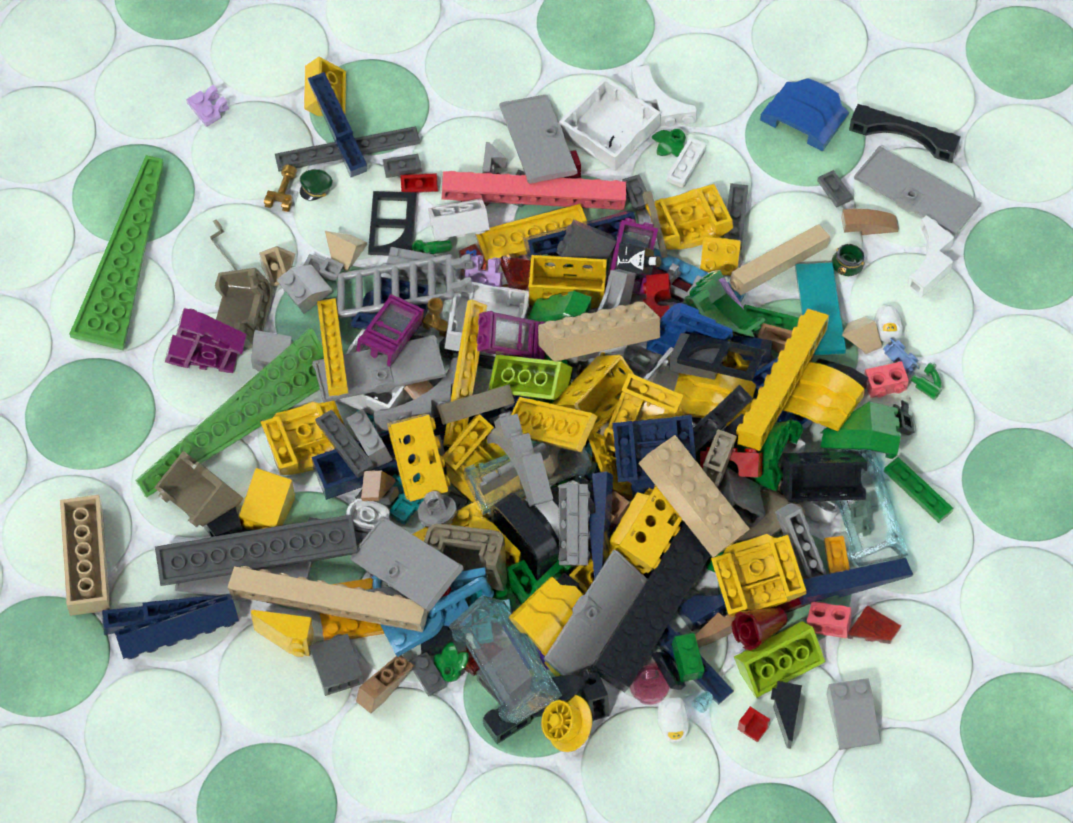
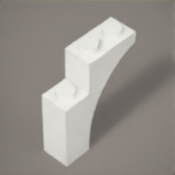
[631,65,697,127]
[907,215,954,297]

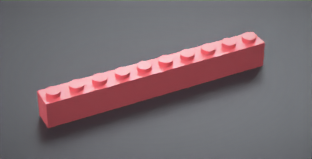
[441,171,626,210]

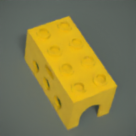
[529,255,607,309]
[552,355,634,433]
[387,414,450,502]
[609,485,684,574]

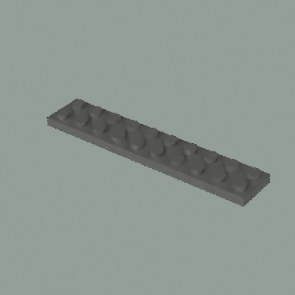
[155,515,358,586]

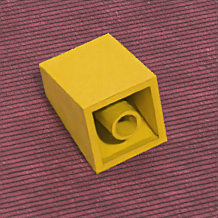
[239,468,295,530]

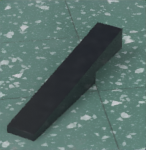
[693,385,753,454]

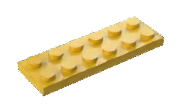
[475,204,587,265]
[511,397,598,452]

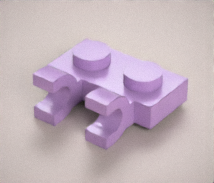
[186,84,229,127]
[465,255,503,287]

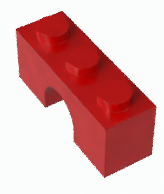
[643,273,671,319]
[700,447,763,477]

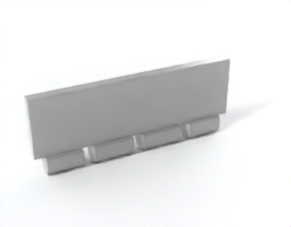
[480,443,549,496]

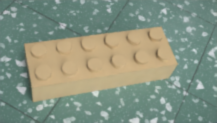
[538,301,660,362]
[639,435,750,558]
[60,495,110,616]

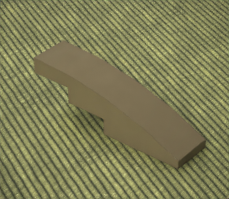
[437,385,515,425]
[703,429,737,489]

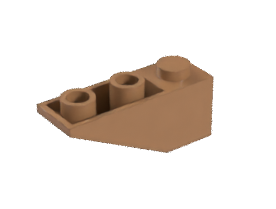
[356,655,414,713]

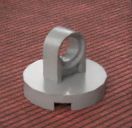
[418,491,458,527]

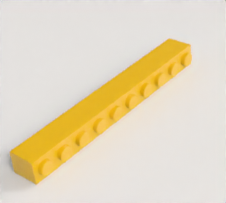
[736,309,829,451]

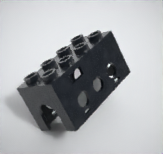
[780,451,867,502]

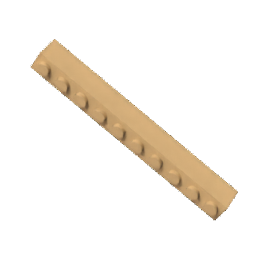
[228,566,428,632]

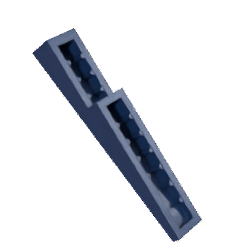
[308,72,367,178]
[589,472,613,580]
[799,557,913,605]
[102,595,220,635]
[656,624,734,705]

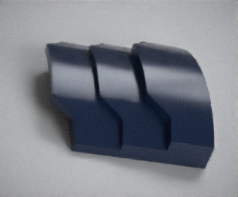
[351,277,428,341]
[612,415,696,490]

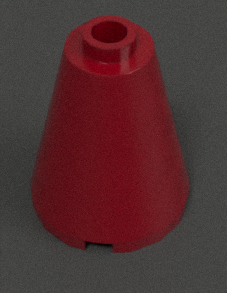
[731,607,787,651]

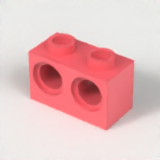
[864,361,909,398]
[807,602,851,638]

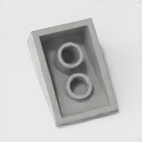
[826,678,880,750]

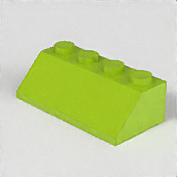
[488,355,572,400]
[734,621,825,698]

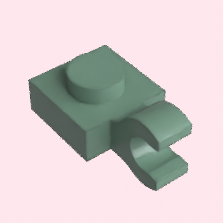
[850,499,872,537]

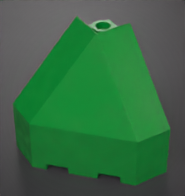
[684,270,766,337]
[526,291,592,365]
[820,401,901,459]

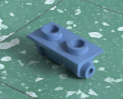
[883,338,920,375]

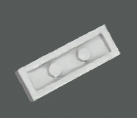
[666,138,706,188]

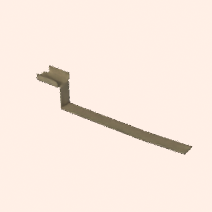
[642,191,668,258]
[210,219,237,270]

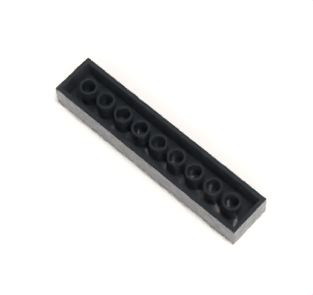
[591,521,711,693]

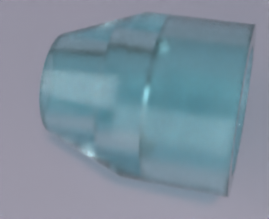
[692,691,713,713]

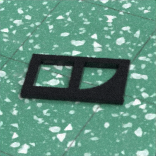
[368,191,417,256]
[677,332,765,381]

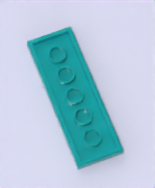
[795,262,846,355]

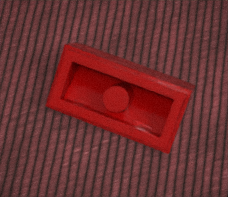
[400,173,438,193]

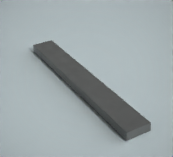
[275,126,420,172]

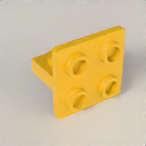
[700,236,741,276]

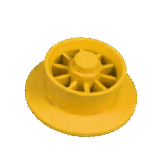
[541,695,592,752]

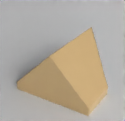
[325,231,367,271]
[259,246,295,287]
[842,317,882,354]

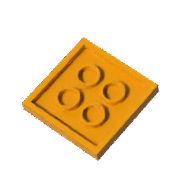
[320,578,384,641]

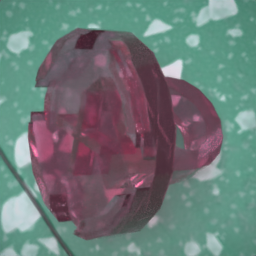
[629,665,669,705]

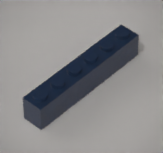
[523,210,636,258]
[114,593,239,659]

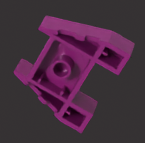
[165,308,246,373]

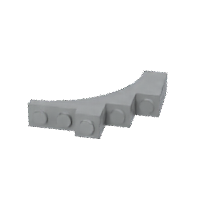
[567,269,636,366]
[374,357,474,432]
[486,412,553,507]

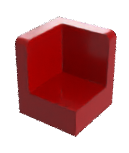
[737,706,770,742]

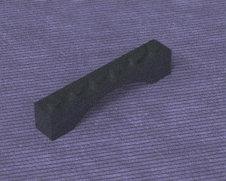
[849,104,961,163]

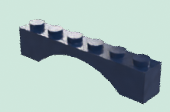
[678,594,727,632]

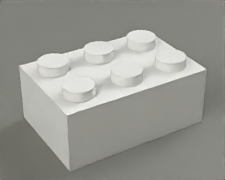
[428,198,490,241]

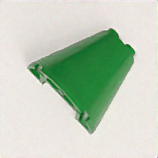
[727,420,804,491]

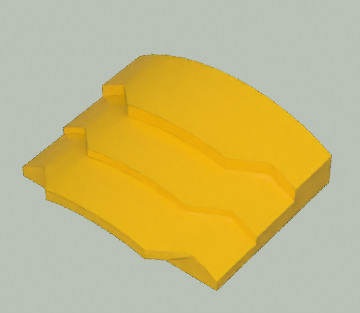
[645,184,733,250]
[782,362,864,431]
[603,373,684,452]
[674,373,756,427]
[261,400,346,475]
[443,414,519,503]
[711,534,807,617]
[508,577,583,677]

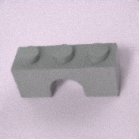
[346,409,392,468]

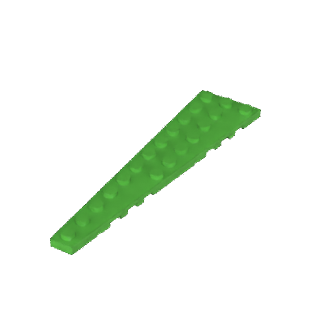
[69,155,164,351]
[135,328,324,498]

